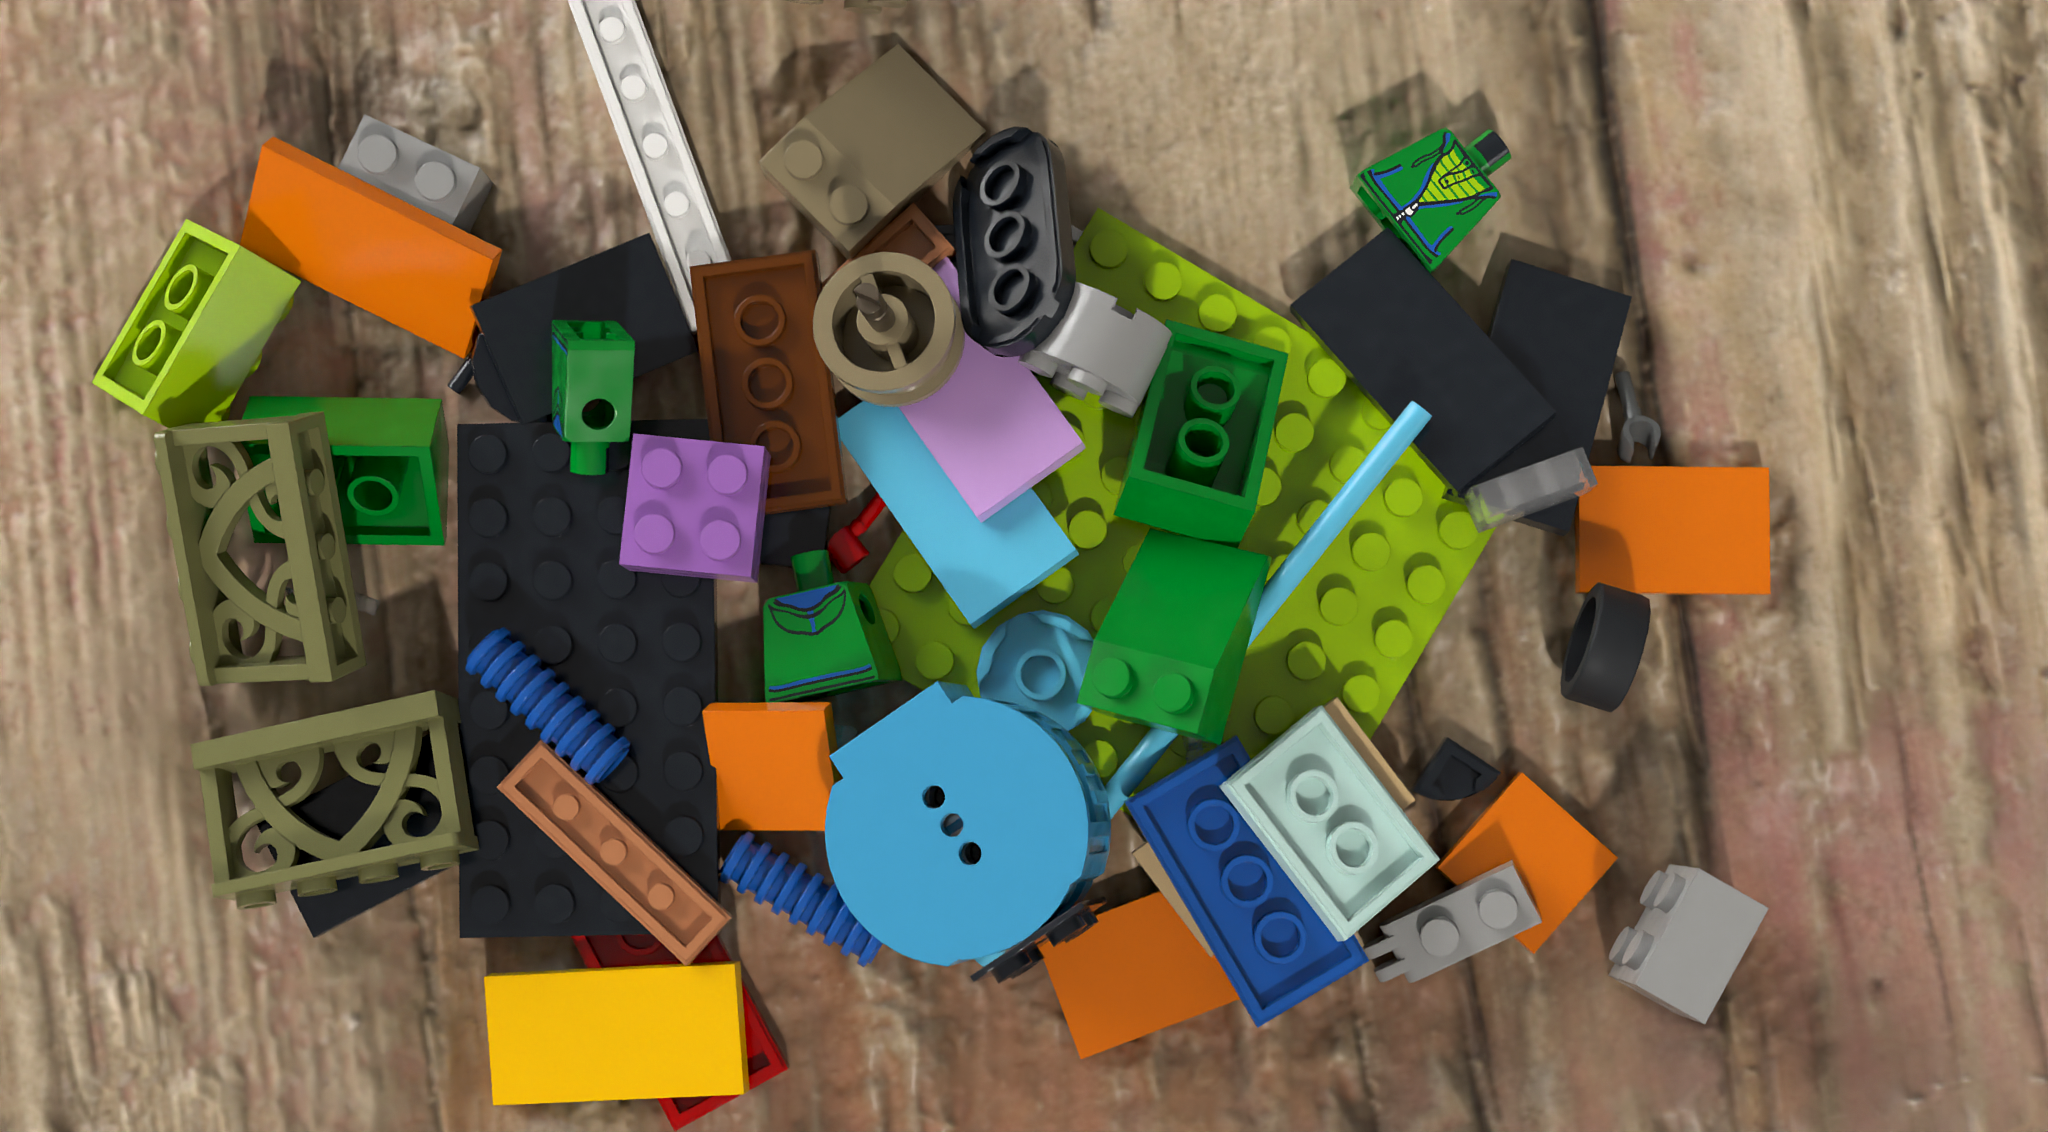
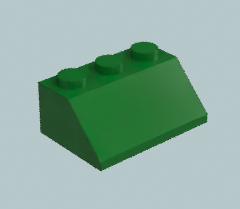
[240,396,449,546]

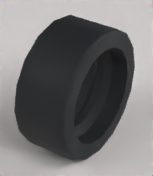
[1560,582,1651,712]

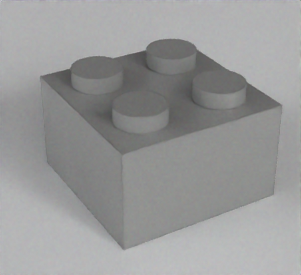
[1608,864,1769,1024]

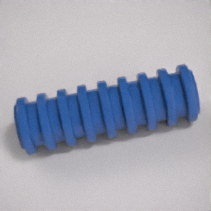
[465,627,631,785]
[719,831,883,967]

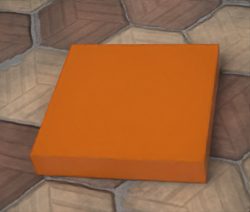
[702,702,842,831]
[1435,772,1618,954]

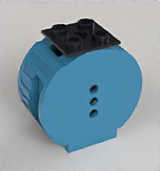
[825,681,1111,984]

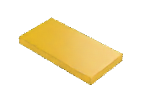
[484,961,749,1105]

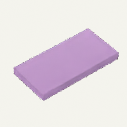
[899,256,1086,523]

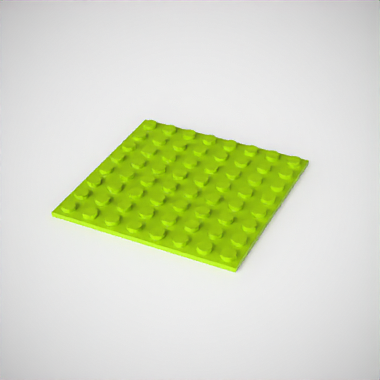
[869,208,1502,816]

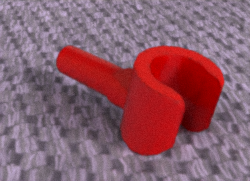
[827,492,886,574]

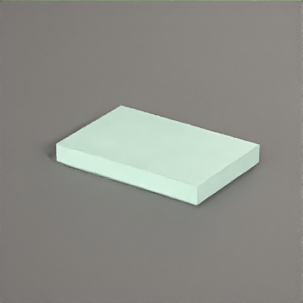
[1219,705,1440,942]

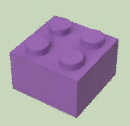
[619,433,771,583]

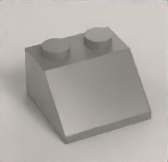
[338,114,494,233]

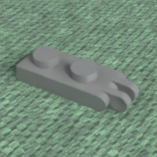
[1362,860,1542,983]

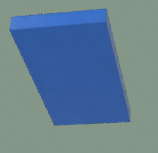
[1124,735,1369,1027]

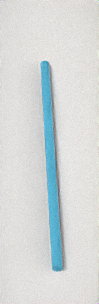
[975,401,1432,967]

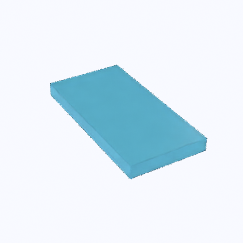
[838,401,1079,629]

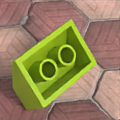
[91,219,301,428]

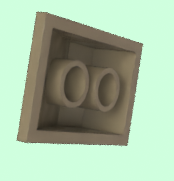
[759,44,986,259]

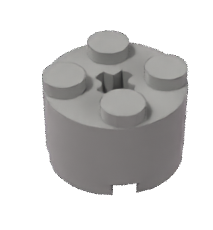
[1018,282,1172,418]

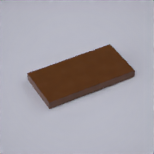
[689,249,848,515]

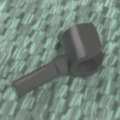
[1614,371,1661,463]

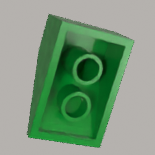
[1113,319,1289,548]
[1076,528,1272,745]

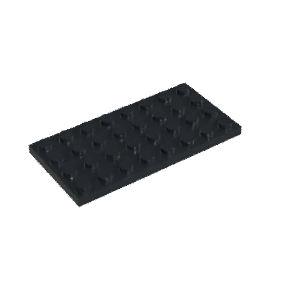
[457,419,721,938]

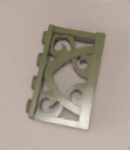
[154,411,367,686]
[190,690,479,910]

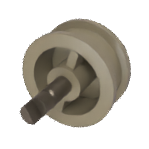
[813,252,965,407]

